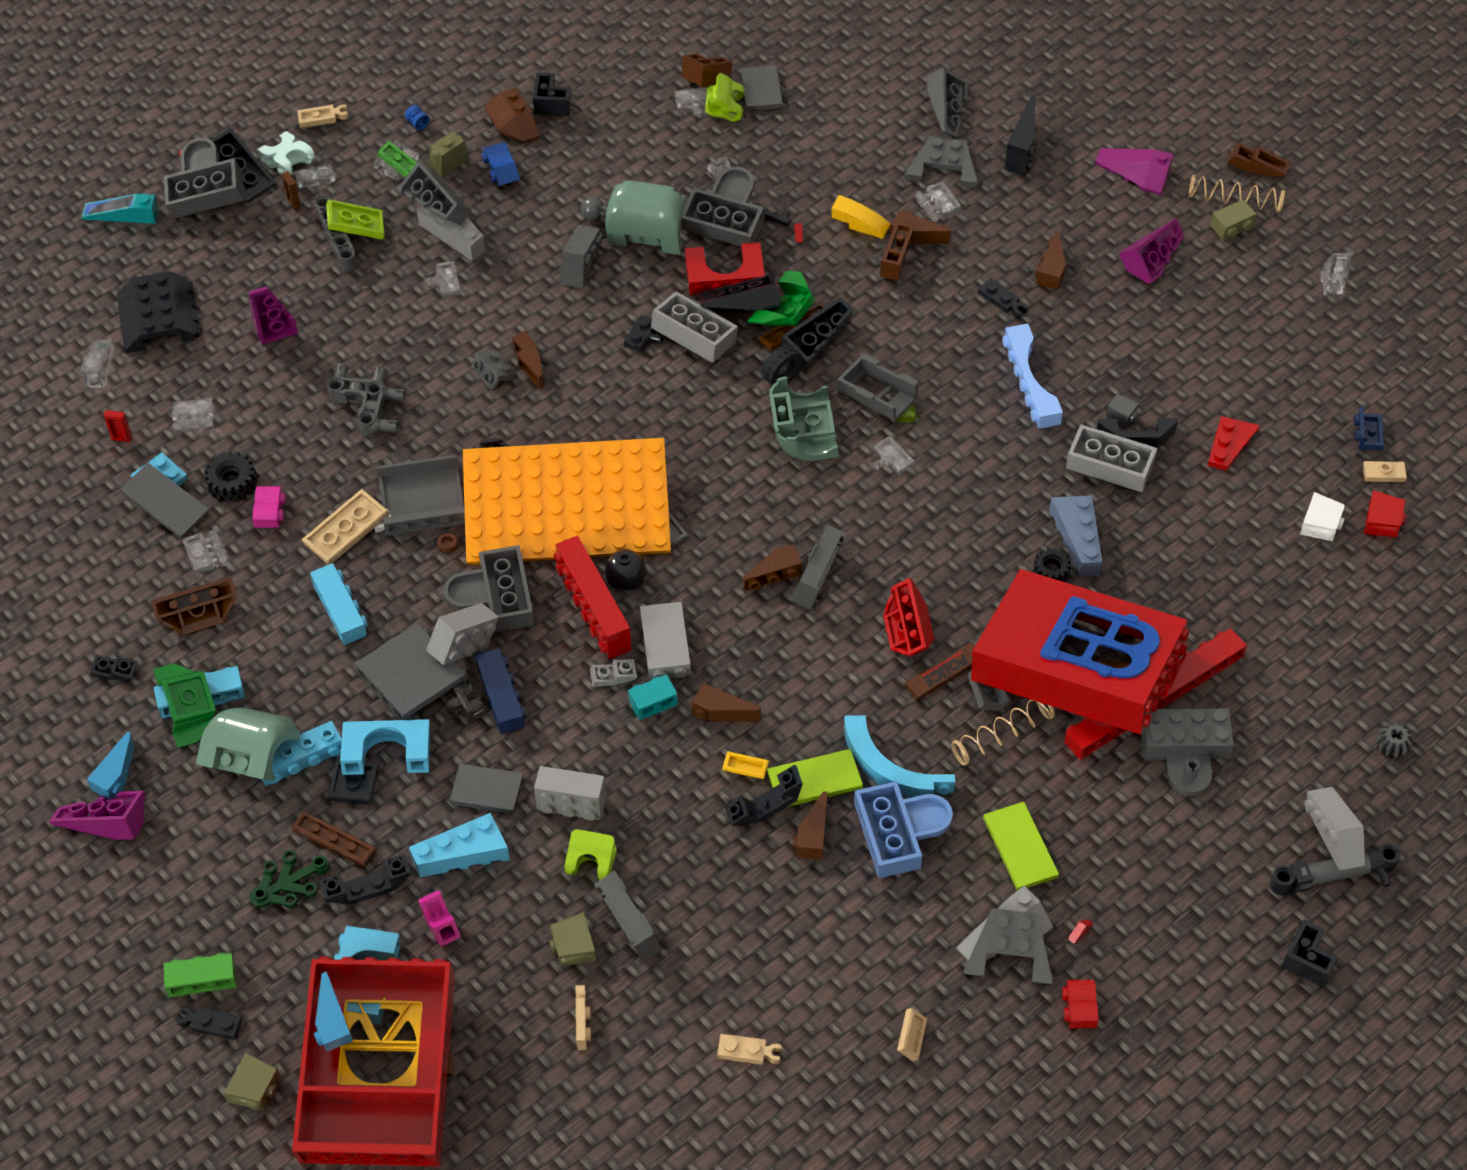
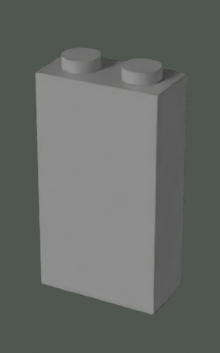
[640,602,691,680]

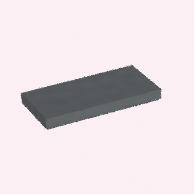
[120,462,209,539]

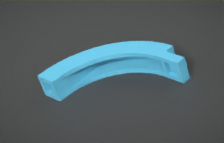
[844,715,955,798]

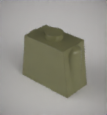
[430,131,470,178]
[549,912,596,967]
[224,1053,280,1111]

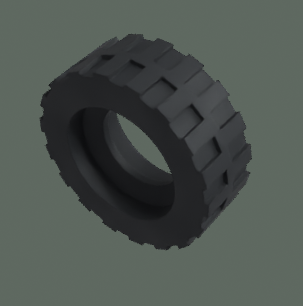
[761,344,804,386]

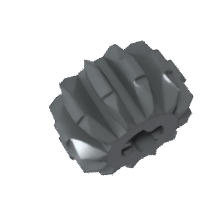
[1376,721,1414,759]

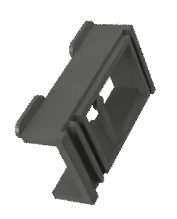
[837,353,918,422]
[790,525,846,610]
[594,870,662,962]

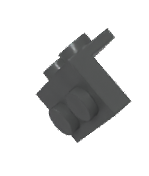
[471,350,517,390]
[968,670,1011,711]

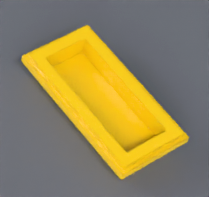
[722,751,769,780]

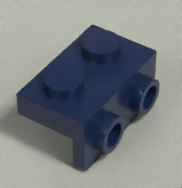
[1353,407,1384,450]

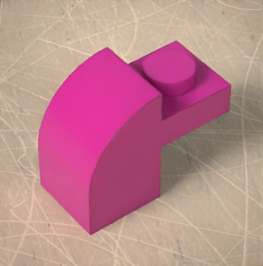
[418,890,461,947]

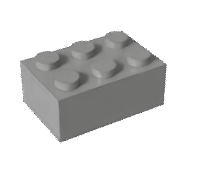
[426,603,499,665]
[534,766,606,820]

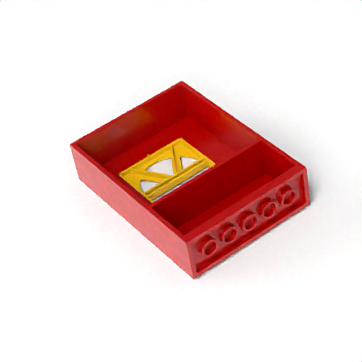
[292,956,455,1167]

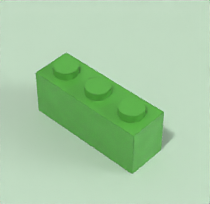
[163,953,237,997]

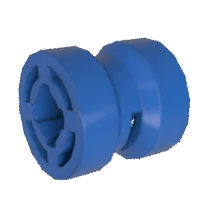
[405,105,430,130]

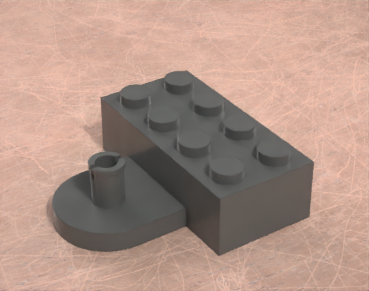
[164,138,244,218]
[681,167,765,246]
[444,545,535,633]
[1141,708,1234,797]

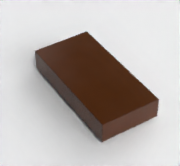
[282,171,301,211]

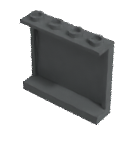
[376,455,465,536]
[355,623,468,720]

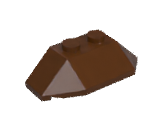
[485,87,540,144]
[150,577,237,635]

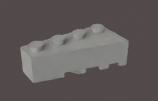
[417,205,485,261]
[1305,787,1365,870]

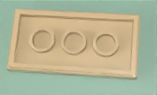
[302,489,390,565]

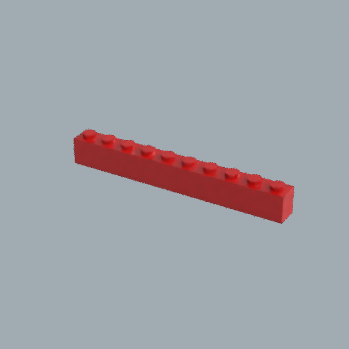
[1064,628,1247,760]

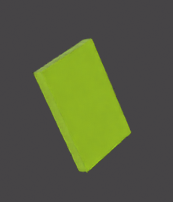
[326,200,385,240]

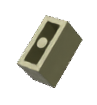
[1210,199,1256,240]

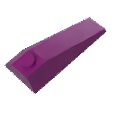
[1095,148,1174,195]
[1119,218,1184,284]
[248,286,298,345]
[49,791,145,840]

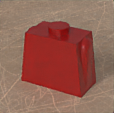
[1364,490,1407,537]

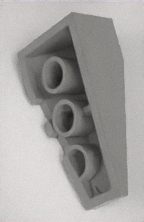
[956,886,1053,961]

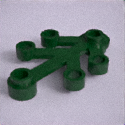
[250,850,330,909]

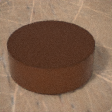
[437,533,458,554]

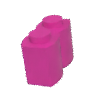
[253,486,286,528]

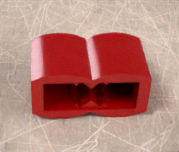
[1062,980,1098,1029]

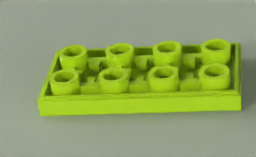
[767,749,863,807]
[983,802,1059,891]

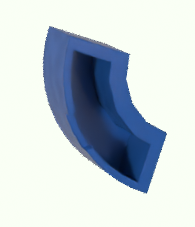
[481,142,520,186]

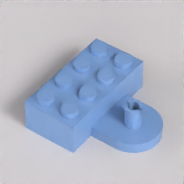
[854,781,953,879]

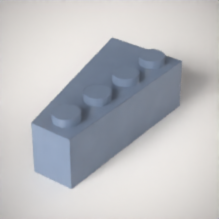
[1049,496,1102,577]

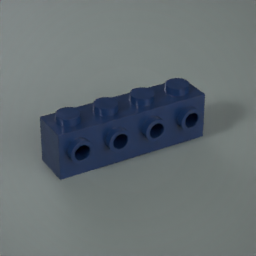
[475,648,527,734]

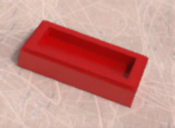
[103,410,132,442]

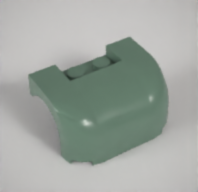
[605,181,687,255]
[769,376,839,461]
[196,708,300,781]

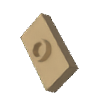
[1363,461,1407,482]
[897,1008,927,1061]

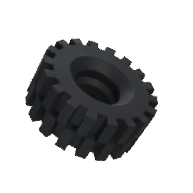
[204,451,257,503]

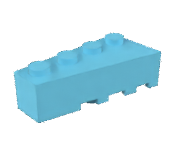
[409,813,510,877]

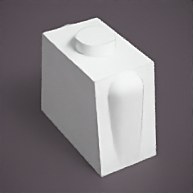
[1300,492,1345,541]

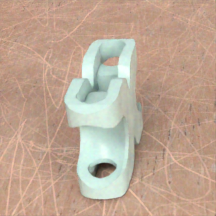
[257,131,316,175]

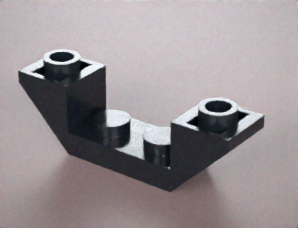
[1096,418,1178,449]
[725,765,803,826]
[319,854,411,905]

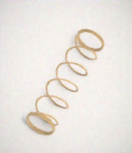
[1188,174,1285,213]
[951,699,1055,766]

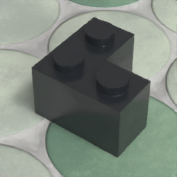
[533,73,572,116]
[1282,920,1337,987]

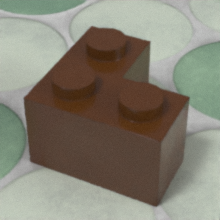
[681,53,733,88]

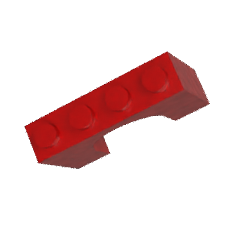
[685,242,765,295]

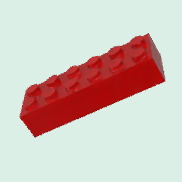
[554,535,632,660]

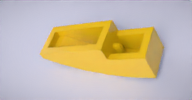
[831,195,890,239]

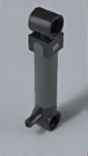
[1269,843,1401,896]

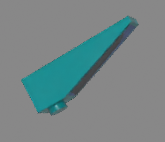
[82,194,159,224]

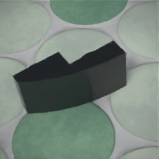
[89,655,137,681]

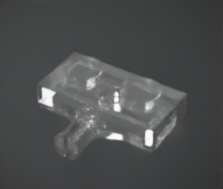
[674,88,707,115]
[294,162,335,189]
[425,261,460,297]
[873,436,915,475]

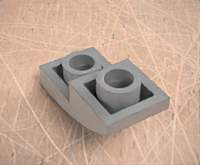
[590,659,637,687]

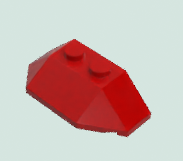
[883,578,935,657]

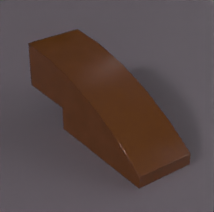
[1227,142,1290,177]
[512,331,543,389]

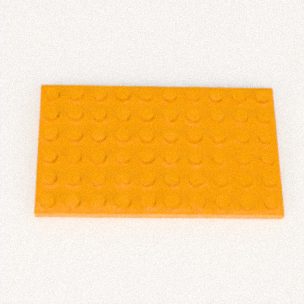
[463,438,671,565]

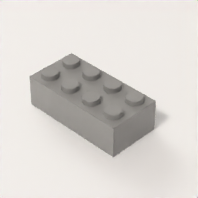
[651,292,738,363]
[1066,425,1157,492]

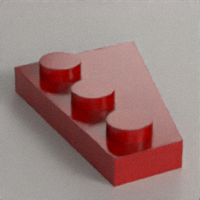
[1207,416,1260,471]

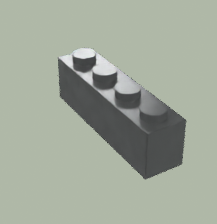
[397,161,471,225]

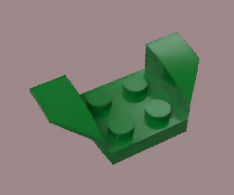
[747,271,815,326]
[153,663,216,748]

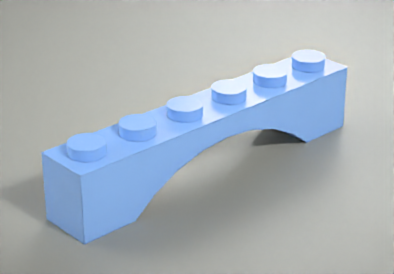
[1002,324,1063,429]

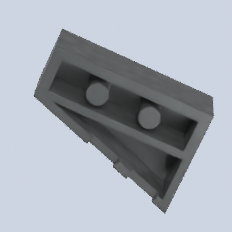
[561,224,602,289]

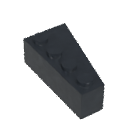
[781,297,853,374]

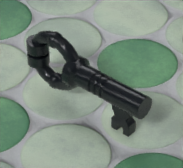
[748,202,790,226]

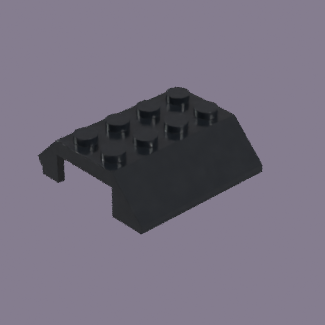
[116,271,201,353]

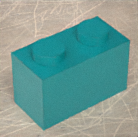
[628,674,678,721]

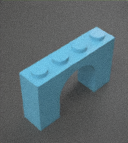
[340,719,431,775]
[334,926,401,1024]

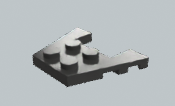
[905,136,977,188]
[964,908,1053,984]

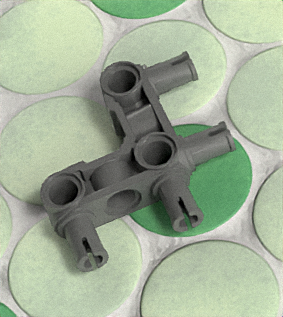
[327,363,405,437]

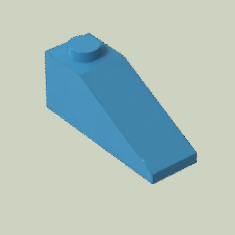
[87,731,135,799]
[314,972,353,1052]

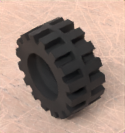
[1033,548,1071,582]

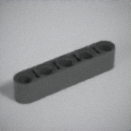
[315,195,357,272]

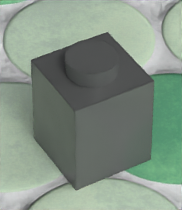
[1106,393,1139,429]

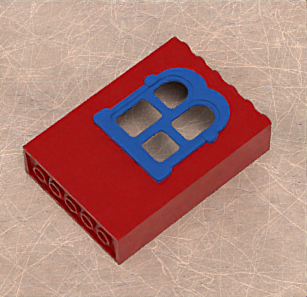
[971,569,1190,735]

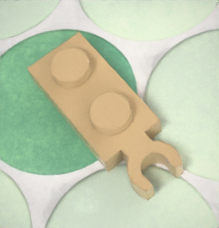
[297,105,348,128]
[576,985,591,1050]
[717,1034,782,1065]

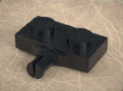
[623,315,664,352]

